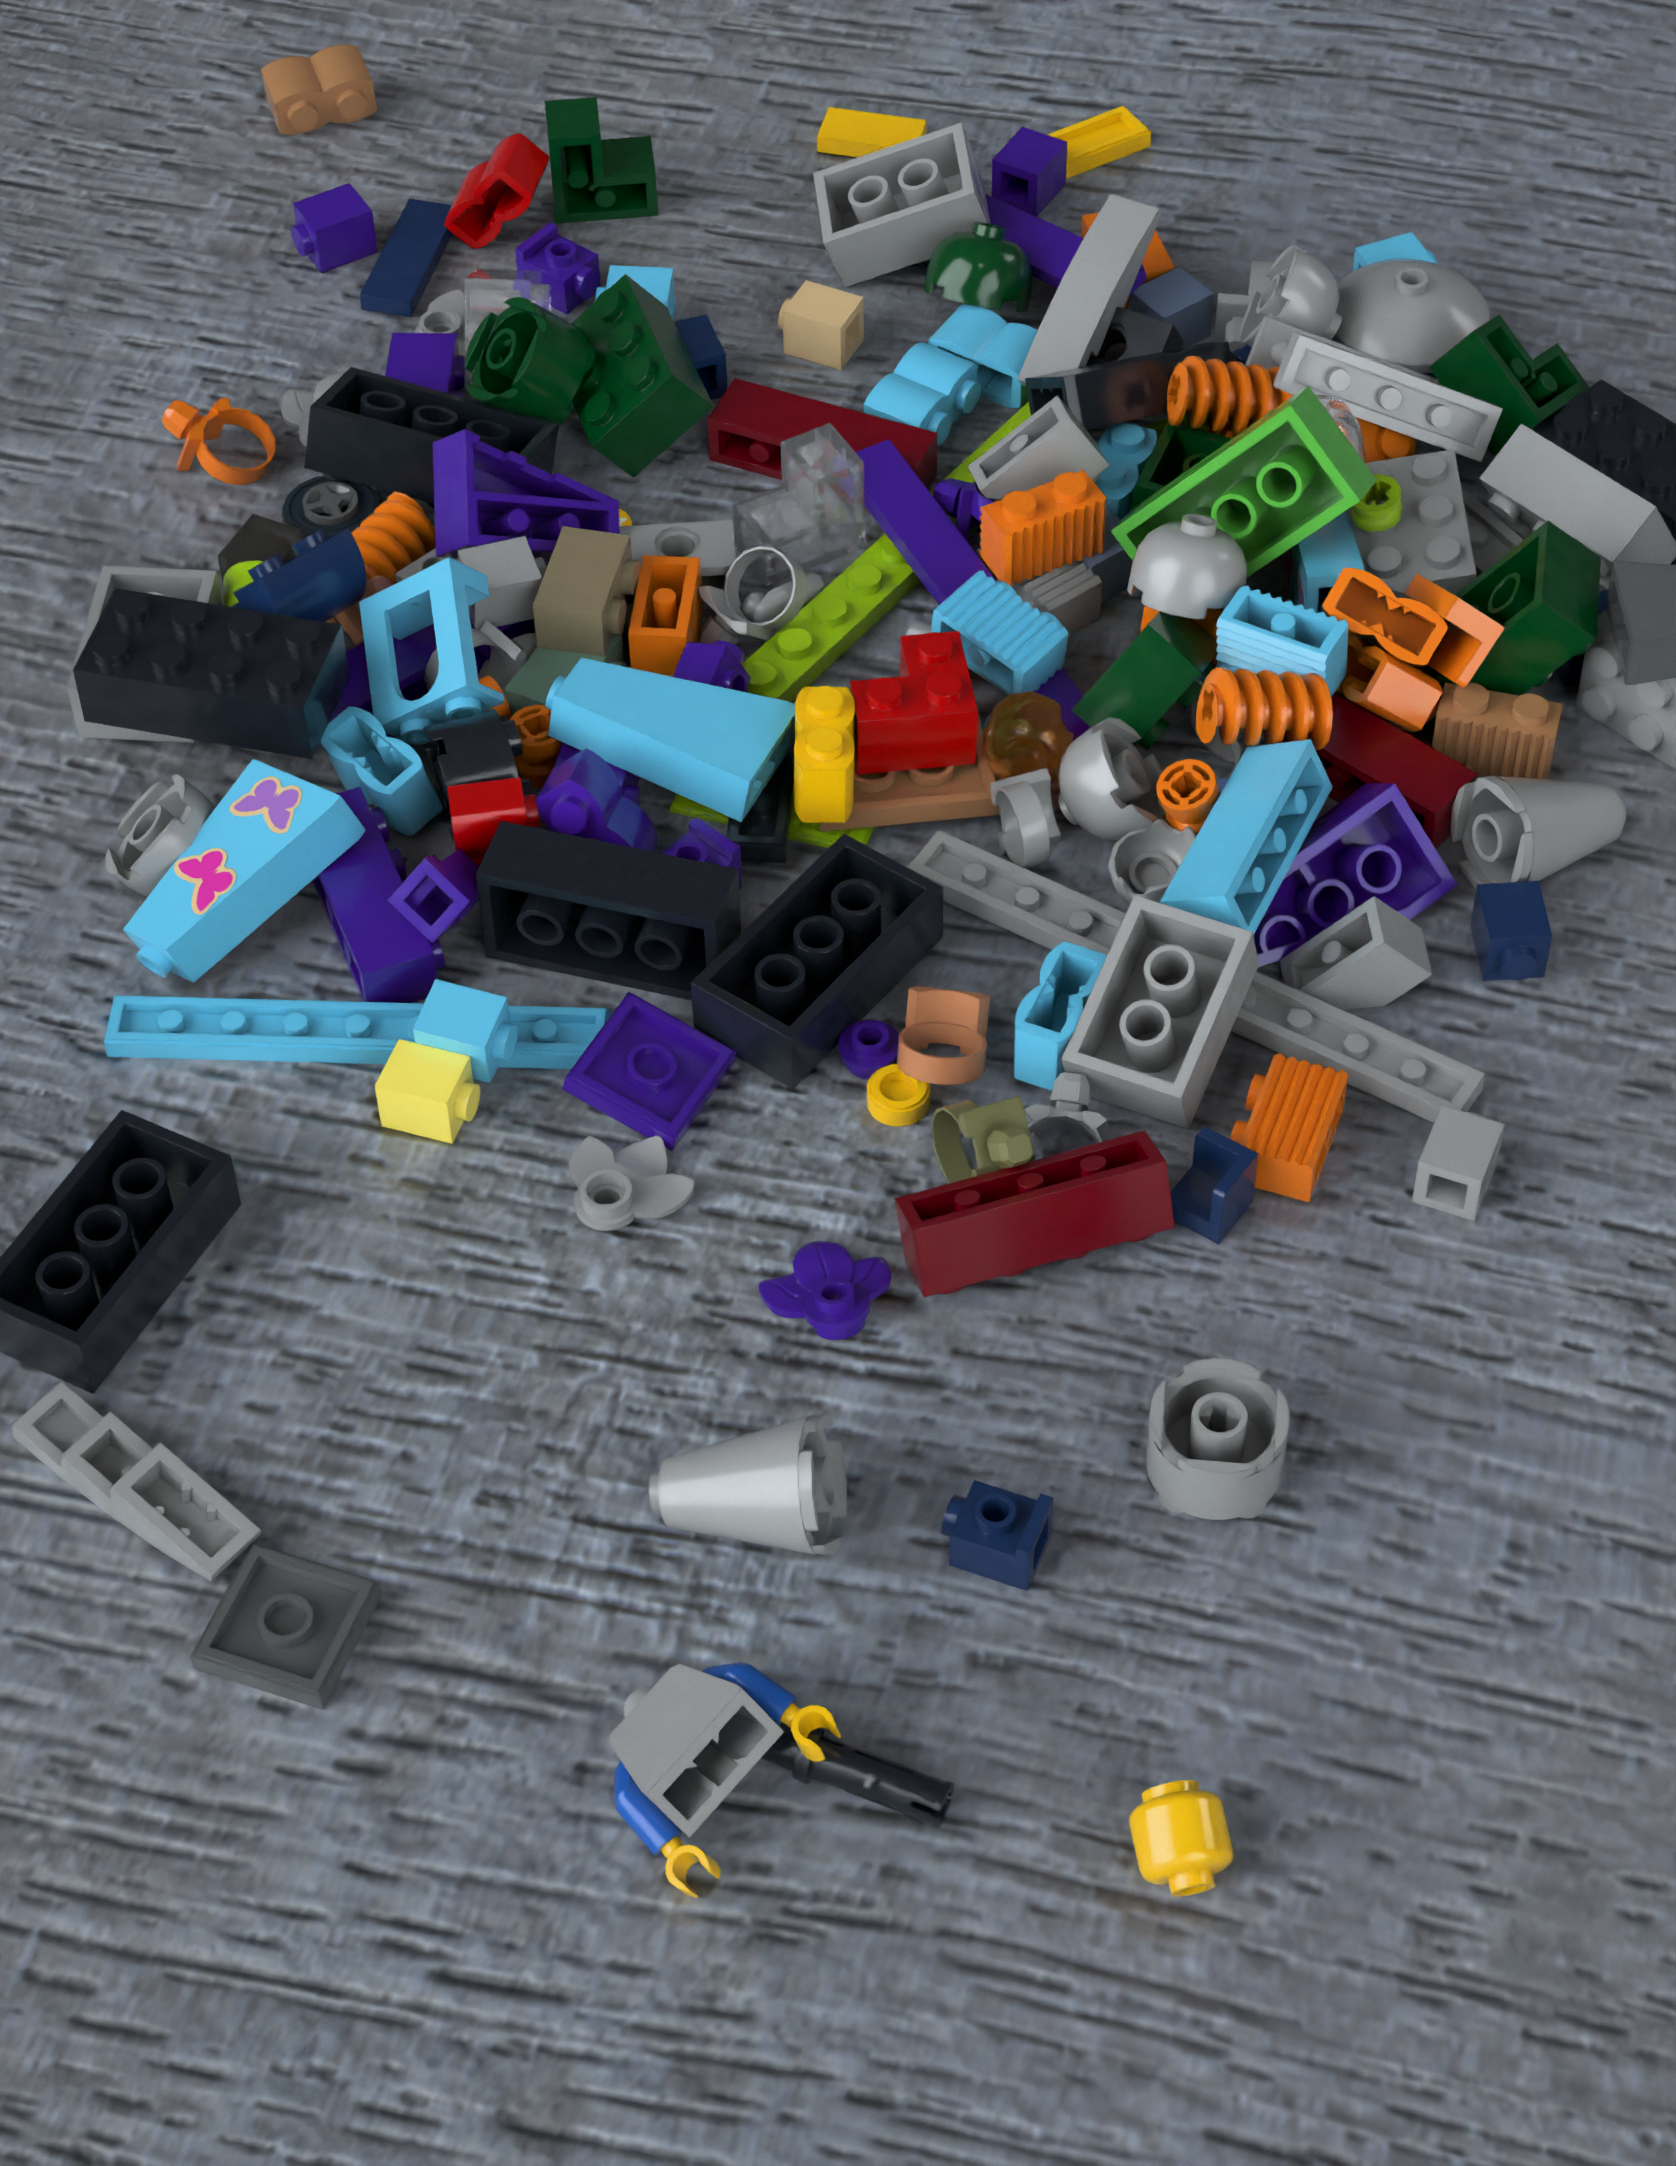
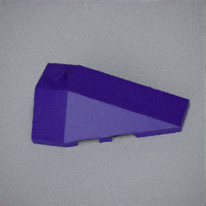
[1253,783,1458,967]

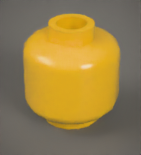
[1129,1780,1234,1897]

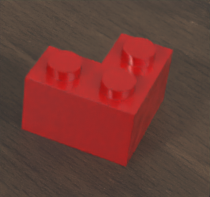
[850,631,978,775]

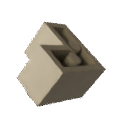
[533,526,640,657]

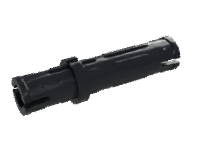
[761,1722,954,1828]

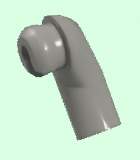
[742,572,825,623]

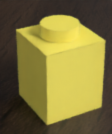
[375,1039,480,1144]

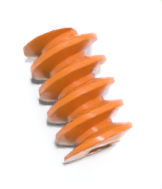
[1167,356,1293,434]
[351,491,436,585]
[1196,667,1333,750]

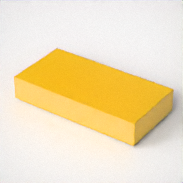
[1047,106,1151,179]
[817,107,927,158]

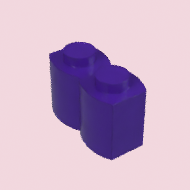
[536,748,658,851]

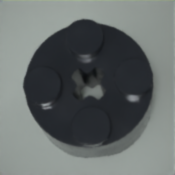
[423,709,534,841]

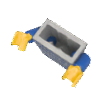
[609,1662,841,1898]

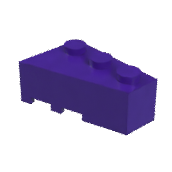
[433,429,620,566]

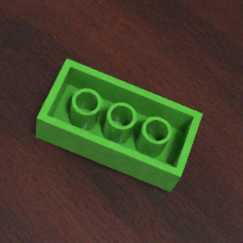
[1111,385,1377,577]

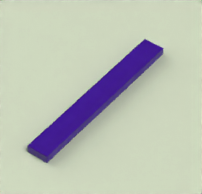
[839,439,1091,767]

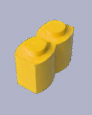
[794,686,855,823]

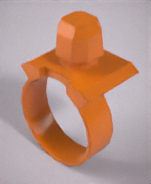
[161,397,276,485]

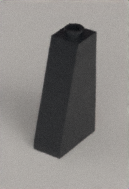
[1025,341,1237,430]

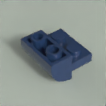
[232,528,366,622]

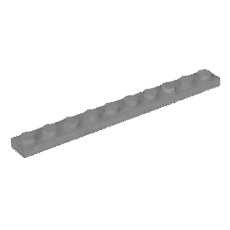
[907,830,1485,1123]

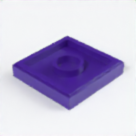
[562,992,737,1151]

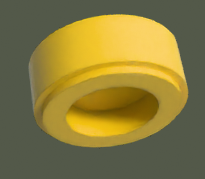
[867,1064,930,1127]

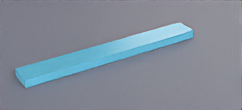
[104,995,611,1069]

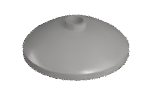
[1332,259,1489,373]

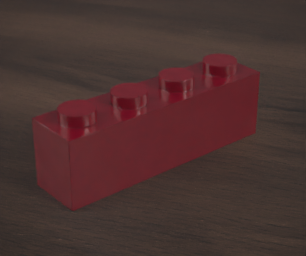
[708,378,938,503]
[1239,693,1478,849]
[895,1130,1175,1297]

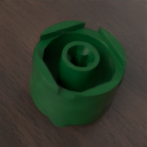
[465,297,595,425]

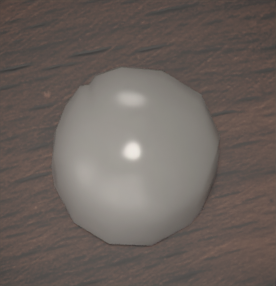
[1108,819,1196,904]

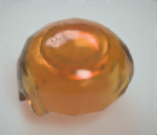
[983,691,1074,784]

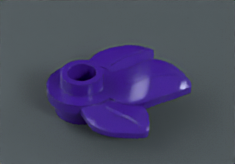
[759,1241,892,1340]

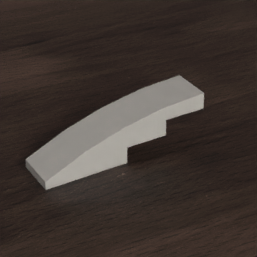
[1017,194,1162,386]
[12,1381,261,1582]

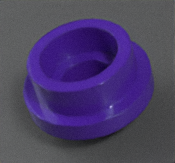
[838,1020,899,1079]

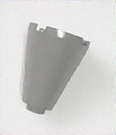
[1450,775,1626,890]
[649,1414,847,1555]

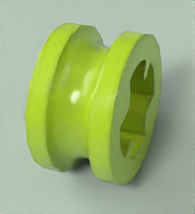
[1351,474,1403,532]

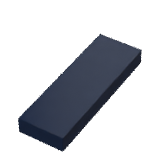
[360,199,453,317]

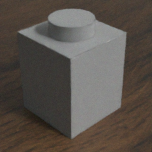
[458,536,547,630]
[1412,1105,1505,1221]

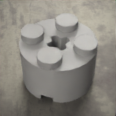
[1146,1358,1290,1520]

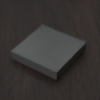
[191,1543,382,1710]

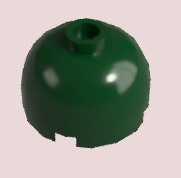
[923,222,1032,312]

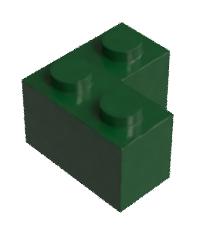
[545,97,658,224]
[1429,314,1589,456]
[1072,611,1218,751]

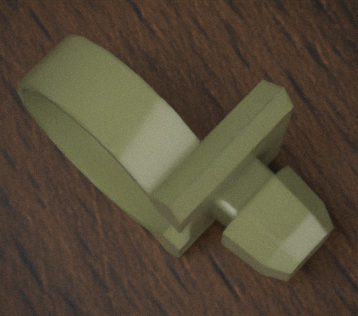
[931,1096,1035,1183]

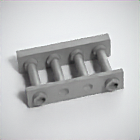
[1245,316,1503,462]

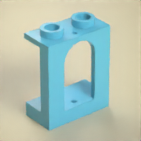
[359,557,504,745]

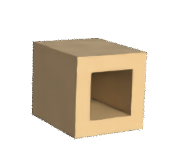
[778,280,864,371]

